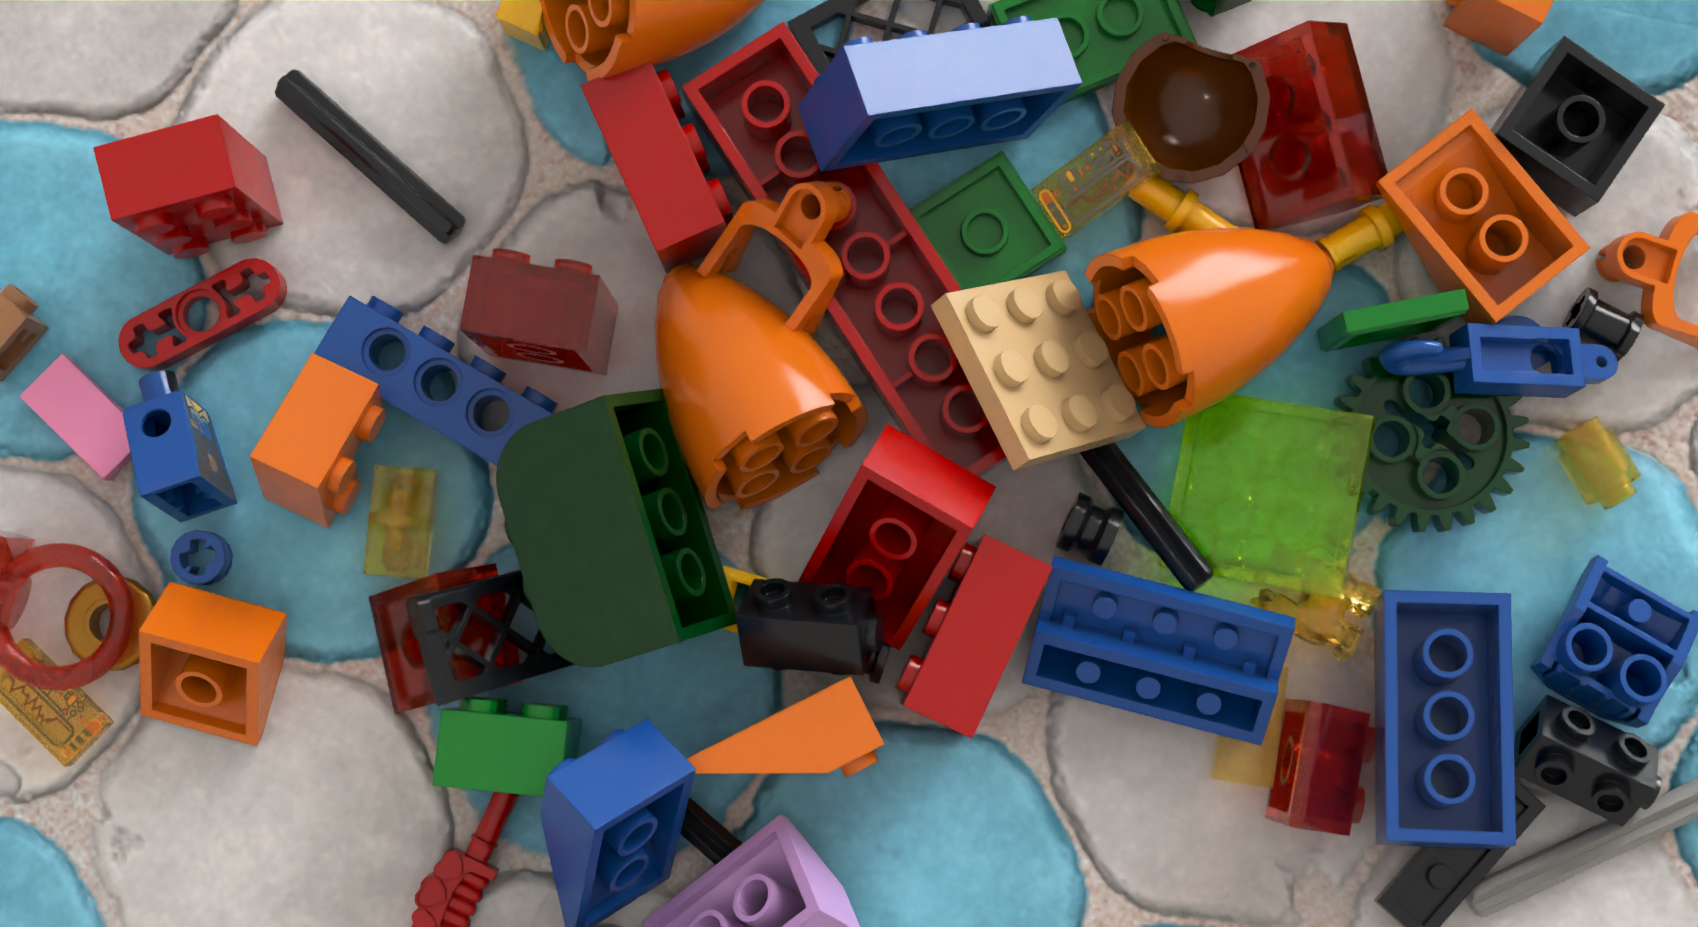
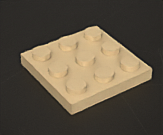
[931,270,1146,471]

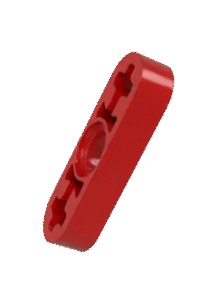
[118,258,287,372]

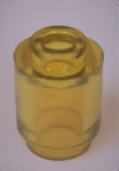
[1554,416,1641,510]

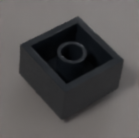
[1490,36,1666,217]

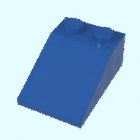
[540,718,696,927]

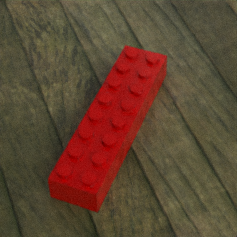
[681,21,1007,477]

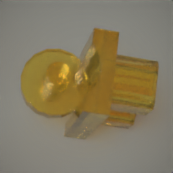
[363,464,439,580]

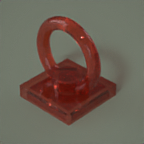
[0,531,135,690]

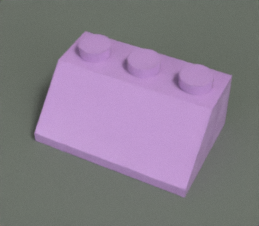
[643,814,860,927]

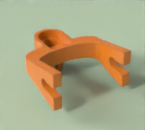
[696,181,851,338]
[1596,212,1698,349]

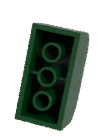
[496,388,737,667]

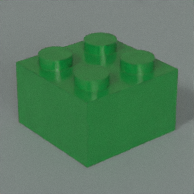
[432,696,582,797]

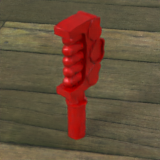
[411,792,519,927]

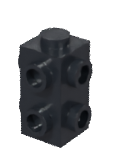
[735,578,885,676]
[1514,694,1662,827]

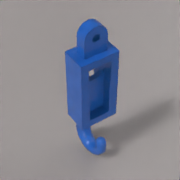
[1379,323,1618,398]

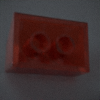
[1233,20,1388,231]

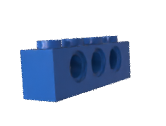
[314,295,558,466]

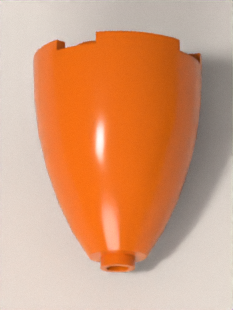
[540,0,765,81]
[1085,228,1335,428]
[655,263,868,510]

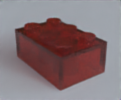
[459,248,619,375]

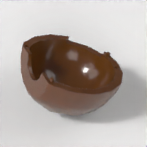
[1112,32,1270,184]

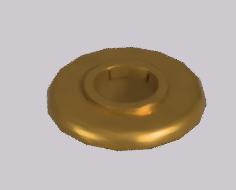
[64,575,156,672]

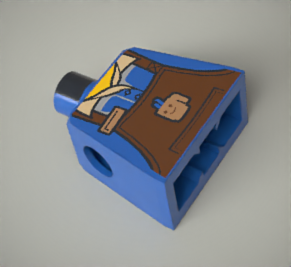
[123,370,237,523]

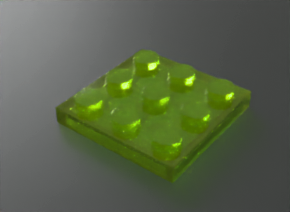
[1158,394,1376,600]

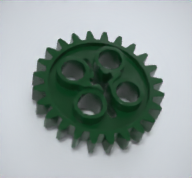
[1328,337,1530,533]

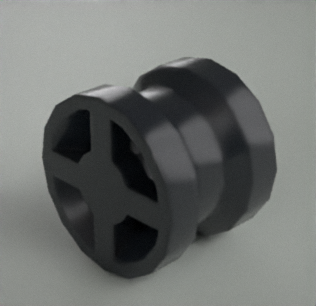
[1055,492,1124,566]

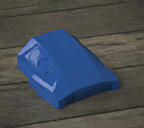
[1530,555,1698,728]

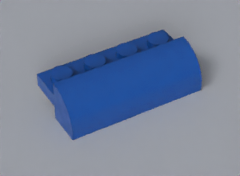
[1022,556,1295,746]

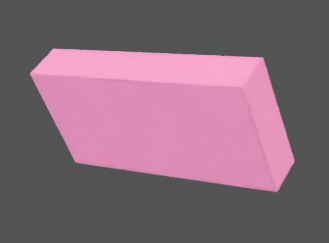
[19,353,132,481]

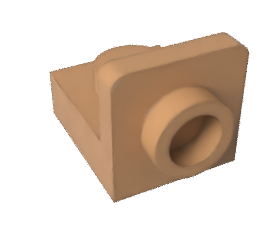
[0,283,49,382]

